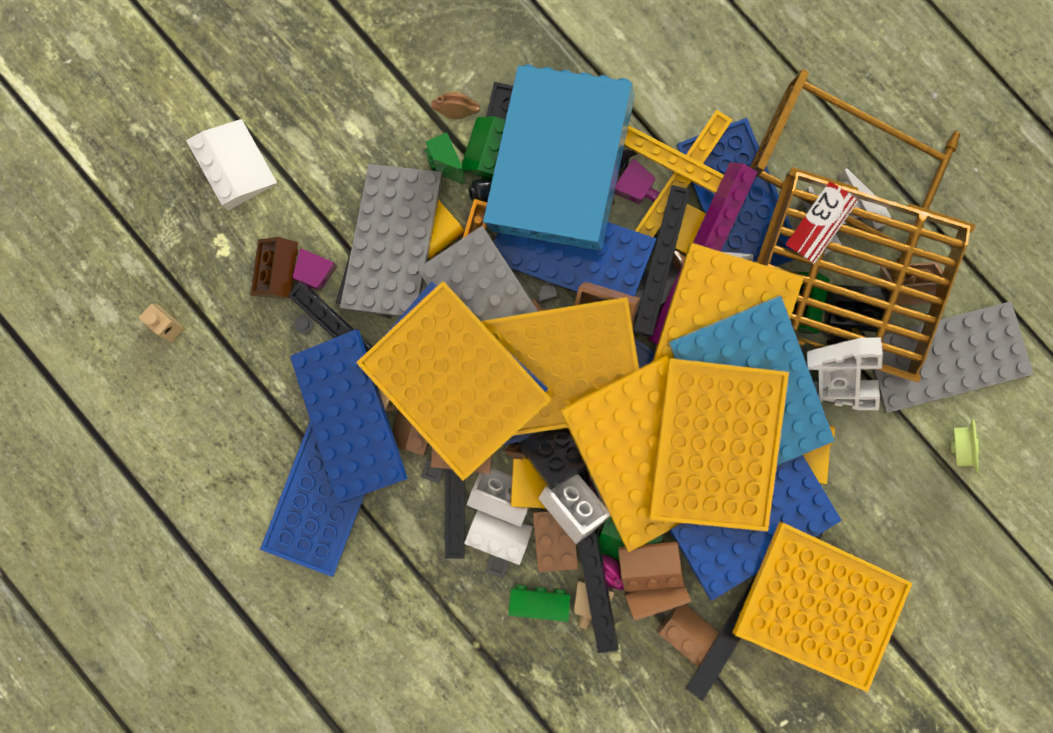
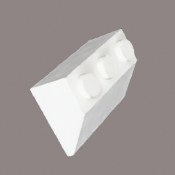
[467,467,529,527]
[538,474,610,544]
[464,510,533,565]

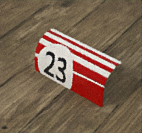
[786,182,858,264]

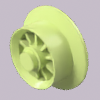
[951,419,979,474]

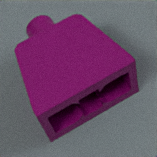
[614,158,660,204]
[293,248,337,291]

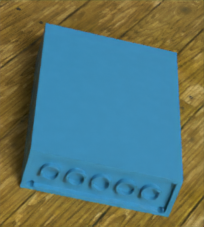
[483,64,635,251]

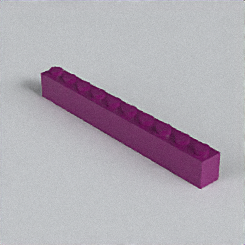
[648,162,757,345]

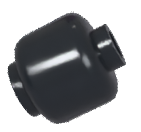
[468,178,492,202]

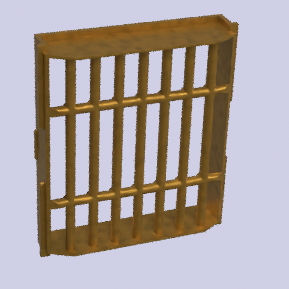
[756,167,976,383]

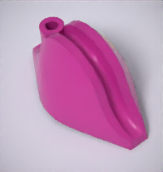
[602,554,624,591]

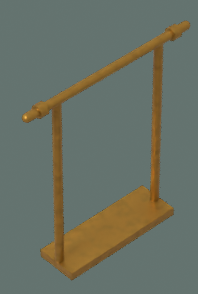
[750,69,960,280]

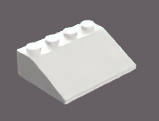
[186,119,278,211]

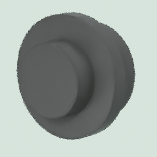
[294,315,314,334]

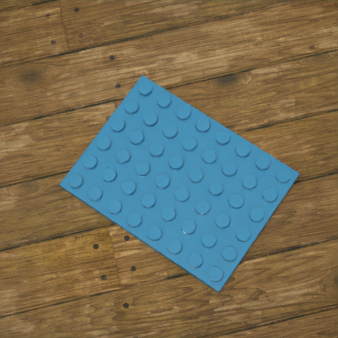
[668,296,835,465]

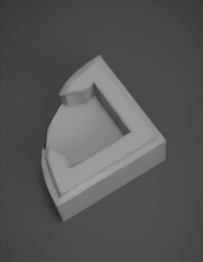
[539,282,558,302]

